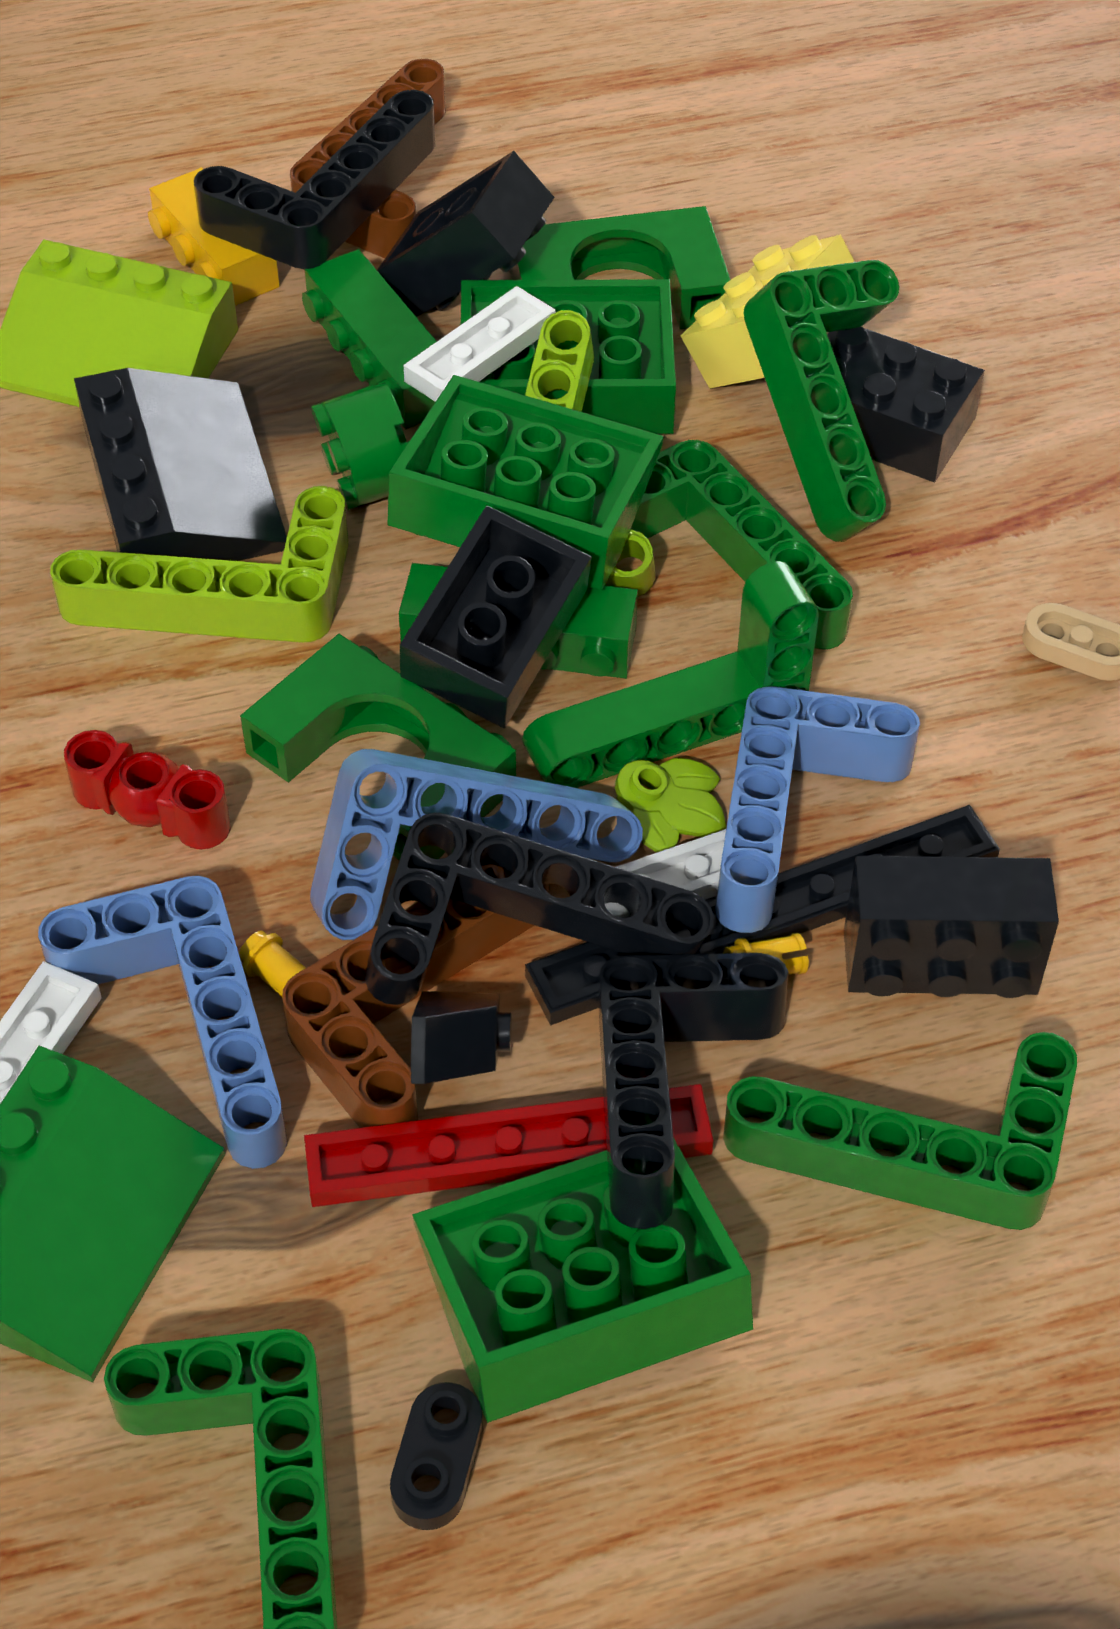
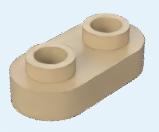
[1022,603,1120,681]

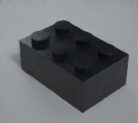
[377,151,555,317]
[827,327,985,483]
[400,505,592,729]
[844,856,1059,998]

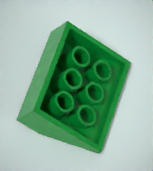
[460,279,676,434]
[387,375,664,591]
[0,1045,225,1382]
[412,1138,753,1423]

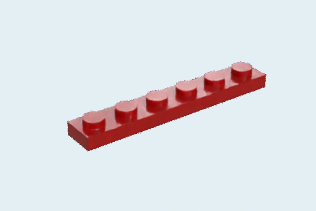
[304,1084,714,1207]

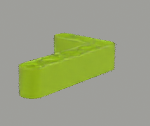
[525,310,655,596]
[50,486,349,643]

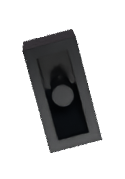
[411,991,512,1084]

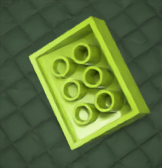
[0,239,238,407]

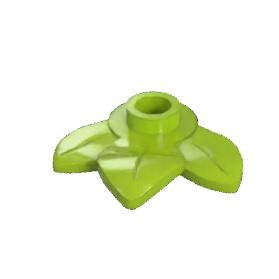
[615,758,726,853]

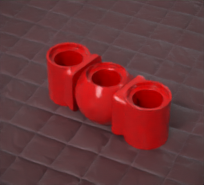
[64,730,231,850]

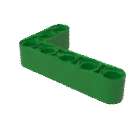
[743,260,900,542]
[630,440,853,649]
[522,561,819,788]
[723,1032,1077,1230]
[104,1329,337,1629]

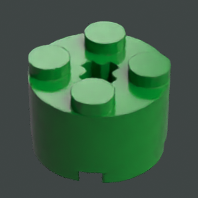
[311,382,410,510]

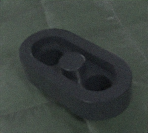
[390,1382,483,1530]

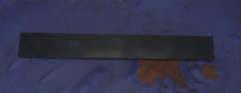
[525,805,1000,1026]

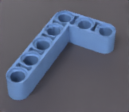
[715,687,920,933]
[310,749,643,940]
[38,876,287,1169]

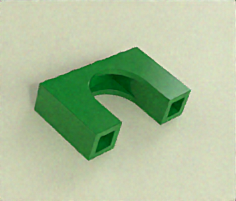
[510,206,731,329]
[240,634,517,860]

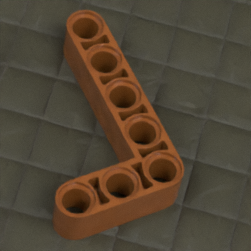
[290,59,445,258]
[282,864,550,1128]

